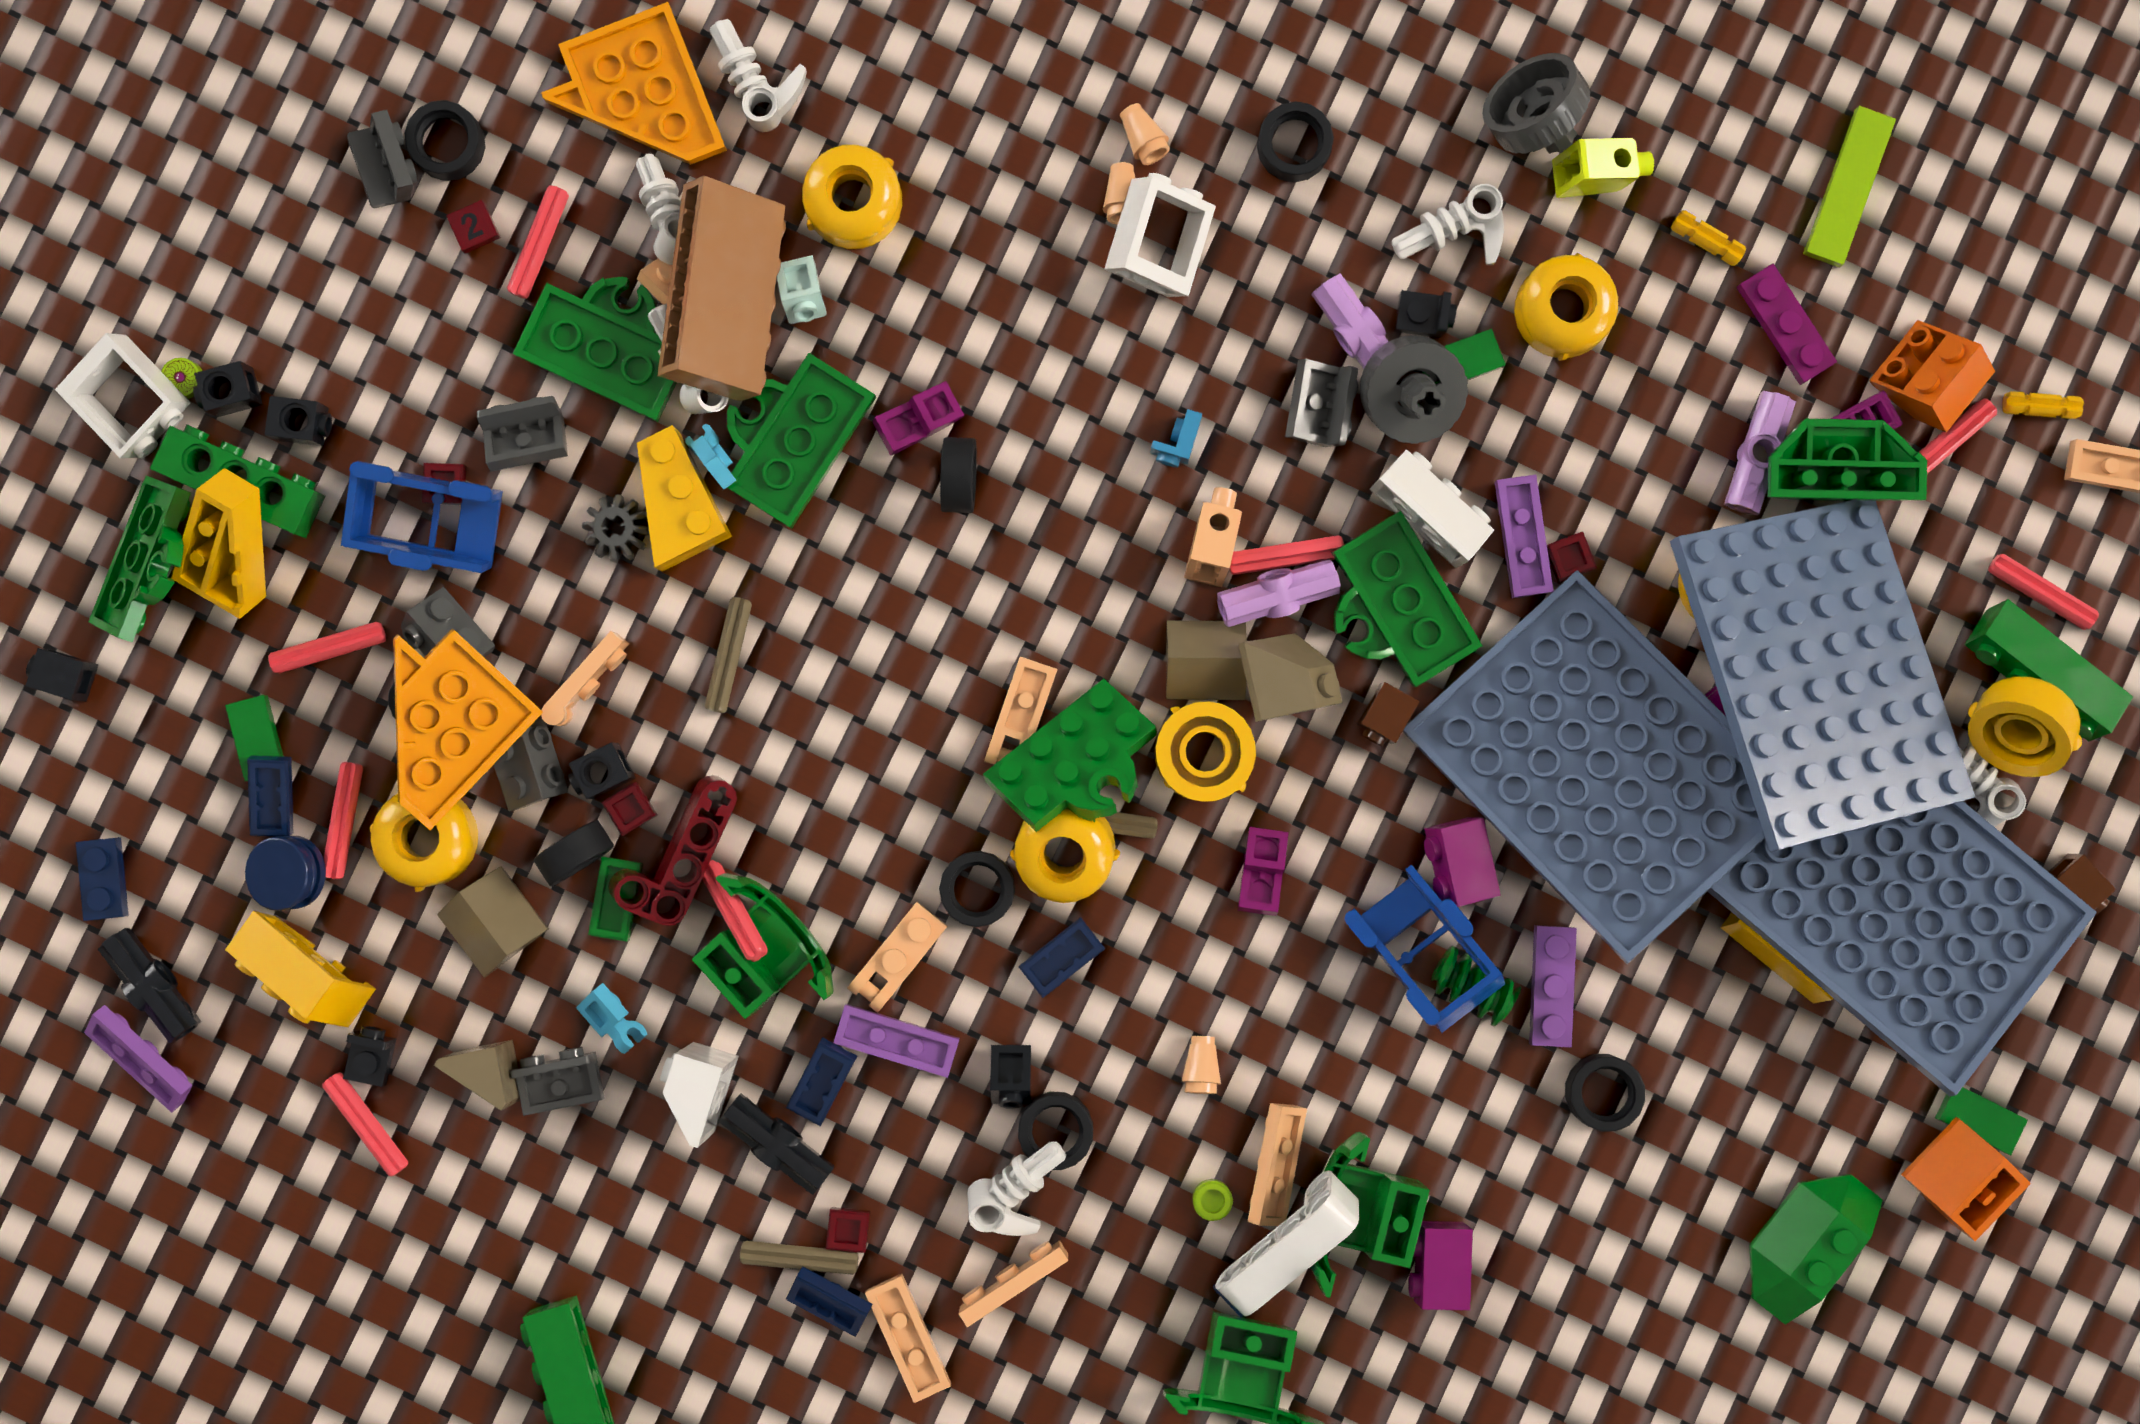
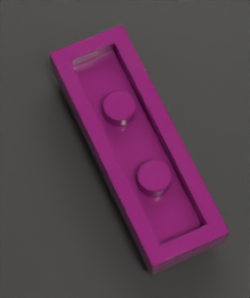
[1736,263,1837,385]

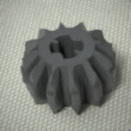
[582,494,650,563]

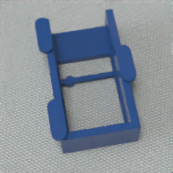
[341,461,503,573]
[1345,865,1505,1033]

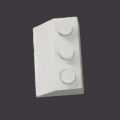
[1370,449,1494,568]
[660,1042,739,1148]

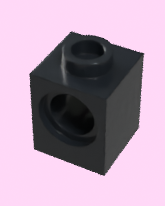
[193,361,263,417]
[265,396,332,446]
[26,648,99,702]
[568,742,636,799]

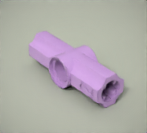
[1311,273,1388,369]
[1724,391,1796,515]
[1217,559,1341,627]

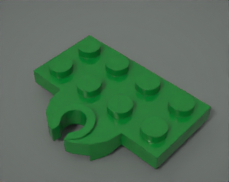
[513,277,677,422]
[727,353,876,529]
[88,475,191,642]
[1331,511,1483,687]
[983,679,1157,832]

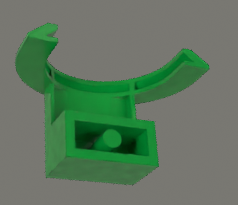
[692,873,834,1019]
[1311,1132,1430,1298]
[1163,1311,1325,1424]

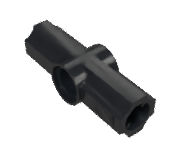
[98,928,202,1044]
[718,1093,835,1195]

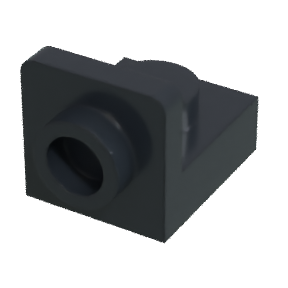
[1394,290,1457,338]
[343,1026,397,1087]
[990,1045,1031,1109]

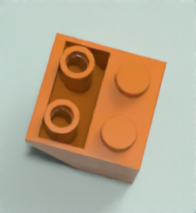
[1869,320,1995,433]
[1901,1117,2031,1241]

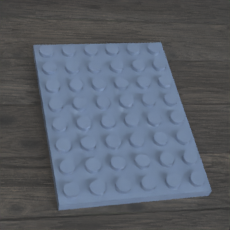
[1670,500,1975,852]
[1403,570,1765,964]
[1707,801,2097,1096]

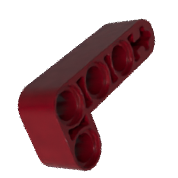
[608,775,737,926]

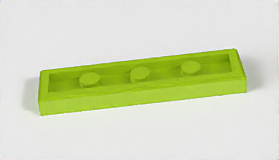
[1803,105,1896,268]

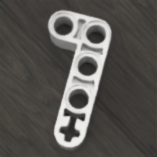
[1215,1170,1359,1316]

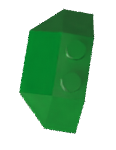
[1767,418,1928,501]
[1749,1174,1883,1324]

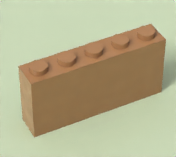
[657,176,786,401]

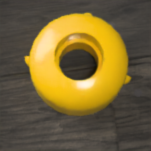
[802,145,902,249]
[1514,253,1618,361]
[1968,676,2082,777]
[1155,701,1256,802]
[370,794,478,892]
[1010,808,1120,903]

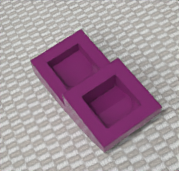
[872,381,964,456]
[1237,827,1289,916]

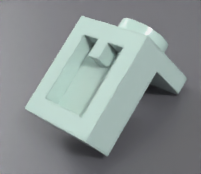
[777,255,827,324]

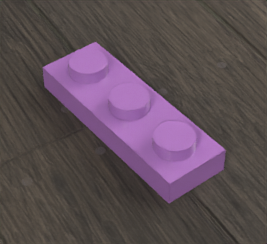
[1495,475,1554,598]
[1529,925,1577,1047]
[833,1004,960,1078]
[84,1005,193,1113]

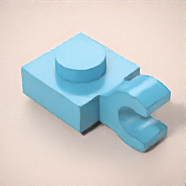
[685,424,736,490]
[576,983,648,1054]

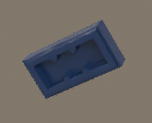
[247,755,294,836]
[1018,917,1105,998]
[786,1037,857,1127]
[786,1266,873,1337]

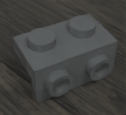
[347,110,417,208]
[1285,359,1358,447]
[476,396,568,472]
[401,587,495,657]
[493,718,568,812]
[510,1047,604,1116]

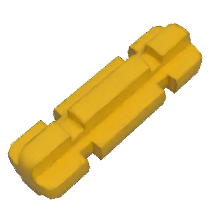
[1671,210,1746,266]
[2002,391,2084,419]

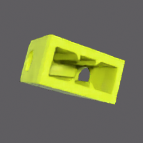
[1552,138,1654,198]

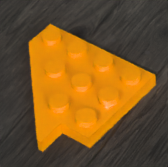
[541,2,727,165]
[393,629,543,831]

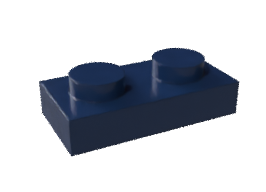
[76,837,129,921]

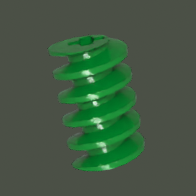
[1431,946,1521,1027]

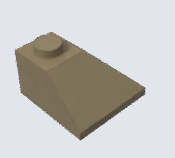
[1238,633,1343,722]

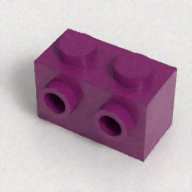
[1424,817,1501,907]
[1408,1221,1473,1310]

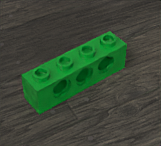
[150,424,326,538]

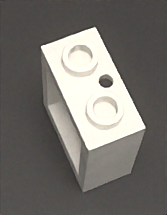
[1104,173,1216,297]
[55,333,191,458]

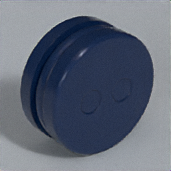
[245,836,326,911]

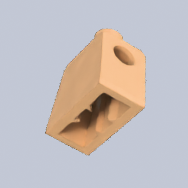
[1184,487,1242,587]

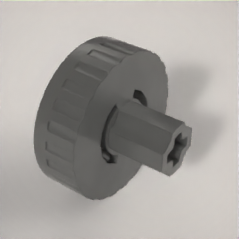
[1482,53,1591,154]
[1360,335,1468,444]

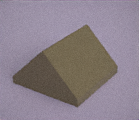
[1166,620,1247,700]
[437,866,549,978]
[433,1039,520,1111]

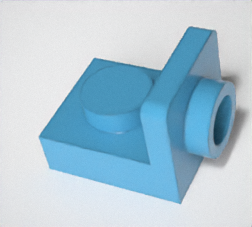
[1150,409,1202,468]

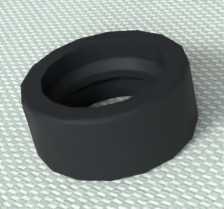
[404,100,486,181]
[1257,101,1334,182]
[940,437,977,513]
[534,820,614,887]
[939,851,1015,927]
[1565,1054,1645,1132]
[1018,1091,1093,1170]

